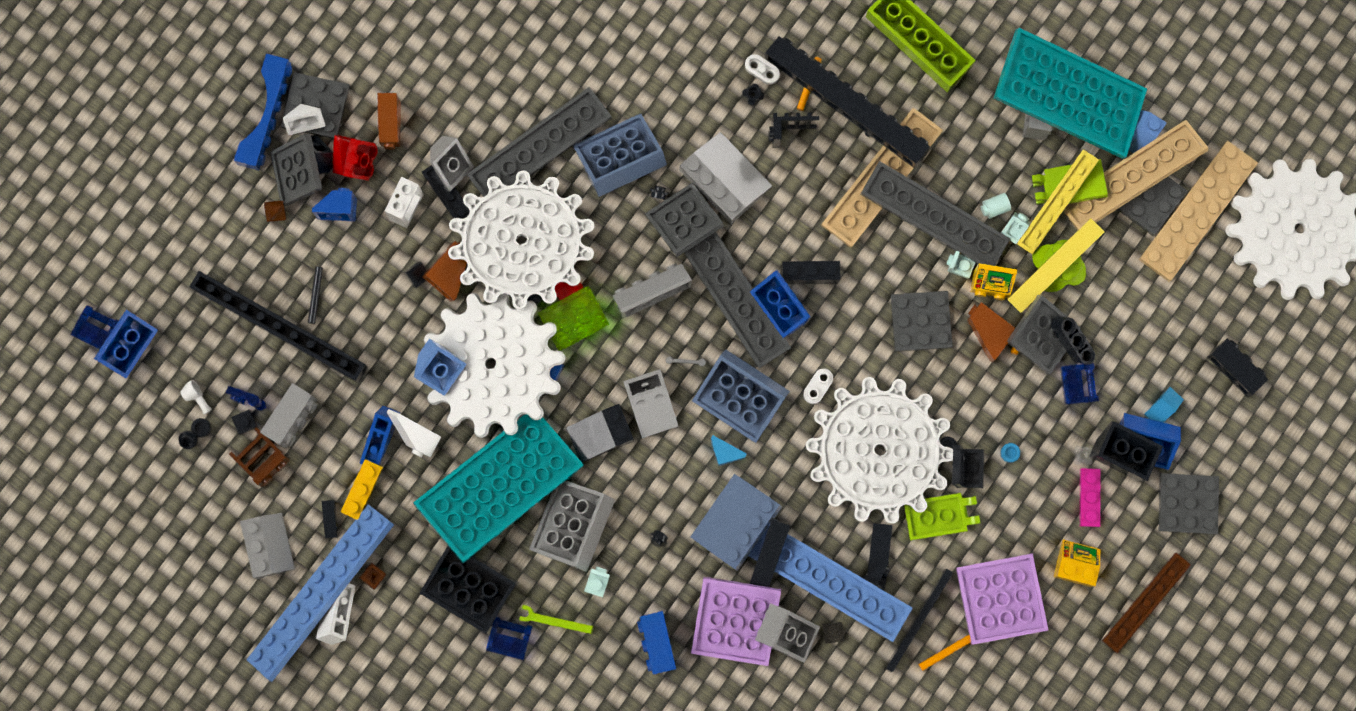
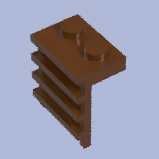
[229,427,290,487]

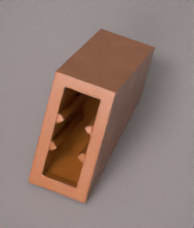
[377,93,401,150]
[422,241,467,302]
[967,302,1015,363]

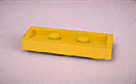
[341,459,383,520]

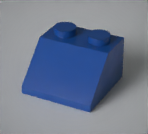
[312,188,357,222]

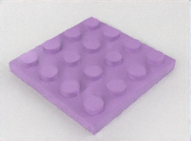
[956,554,1048,645]
[691,577,781,666]

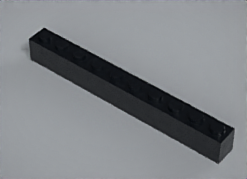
[765,36,930,169]
[189,271,368,384]

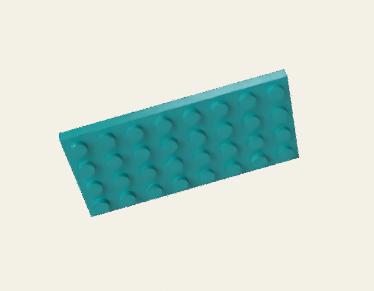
[993,28,1147,159]
[413,414,584,563]

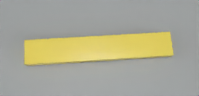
[1017,149,1099,255]
[1007,218,1105,313]

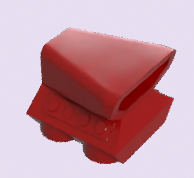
[333,135,378,181]

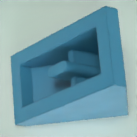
[1144,387,1184,423]
[711,435,747,466]

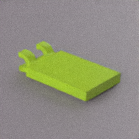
[1032,159,1108,205]
[904,493,980,541]
[519,605,593,634]

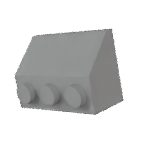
[240,513,295,579]

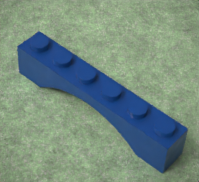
[234,54,292,171]

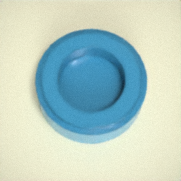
[1000,443,1020,463]

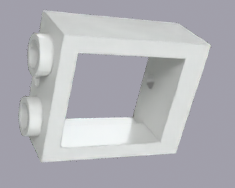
[385,177,424,228]

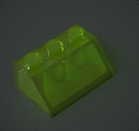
[538,286,610,351]

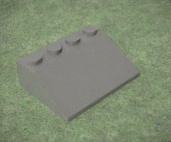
[679,132,772,224]
[529,481,615,572]

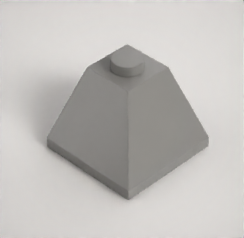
[430,136,474,191]

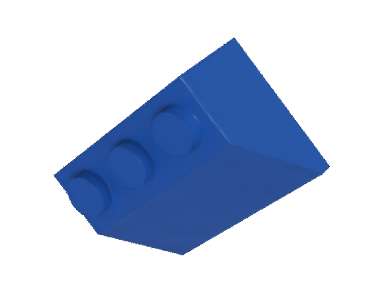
[750,270,811,338]
[94,310,158,378]
[1120,413,1181,470]
[637,611,676,674]

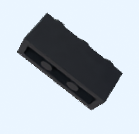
[781,261,840,284]
[1207,338,1269,398]

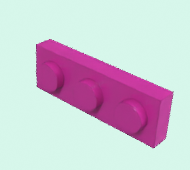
[1079,468,1100,527]

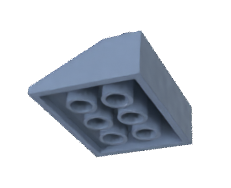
[573,113,667,197]
[692,349,790,443]
[690,474,782,571]

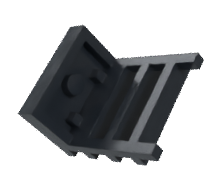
[768,112,819,148]
[952,445,985,488]

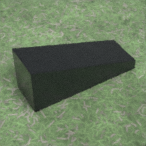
[321,500,338,538]

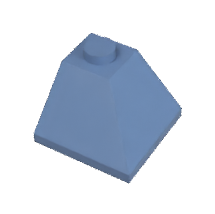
[1129,110,1166,153]
[414,338,467,396]

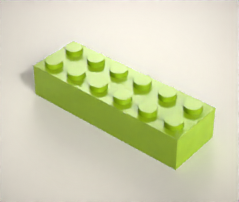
[865,0,976,93]

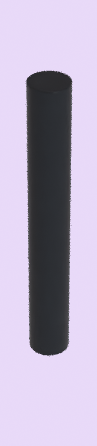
[308,266,323,324]

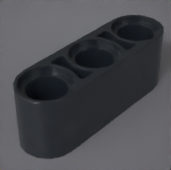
[1051,316,1095,365]

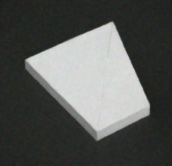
[283,104,325,135]

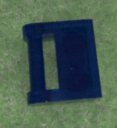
[70,305,119,349]
[1060,363,1099,405]
[226,386,266,411]
[486,617,533,660]

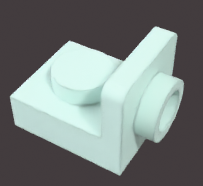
[1001,212,1030,244]
[946,251,975,279]
[584,566,610,598]

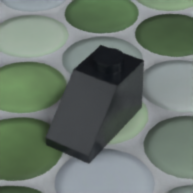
[311,135,333,175]

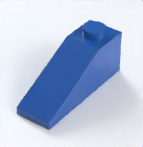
[360,406,400,465]

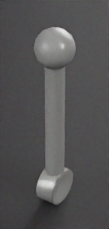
[666,357,706,366]

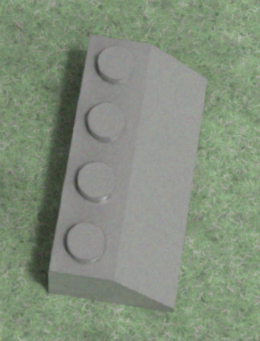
[612,263,692,319]

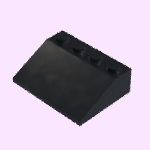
[419,546,519,634]

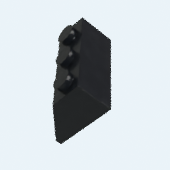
[1089,421,1163,482]

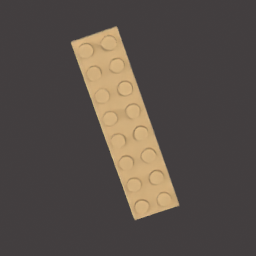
[821,108,943,248]
[1063,120,1208,231]
[1139,140,1258,282]

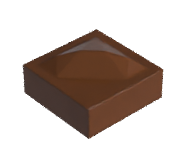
[264,200,287,222]
[359,562,387,590]

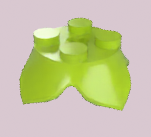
[1032,240,1086,292]

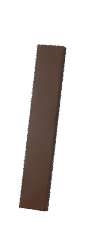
[1101,552,1191,654]

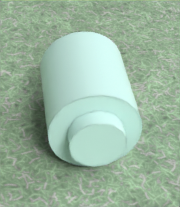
[981,193,1011,219]

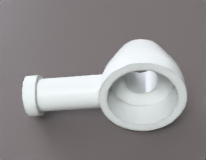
[180,380,212,415]

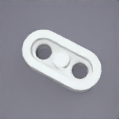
[745,54,780,85]
[803,369,833,404]

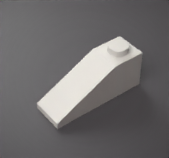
[387,409,441,458]
[316,583,355,645]

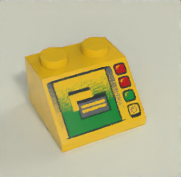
[970,263,1017,300]
[1054,540,1101,587]

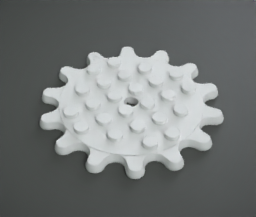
[1225,159,1356,300]
[448,170,594,310]
[424,293,565,438]
[806,377,953,524]

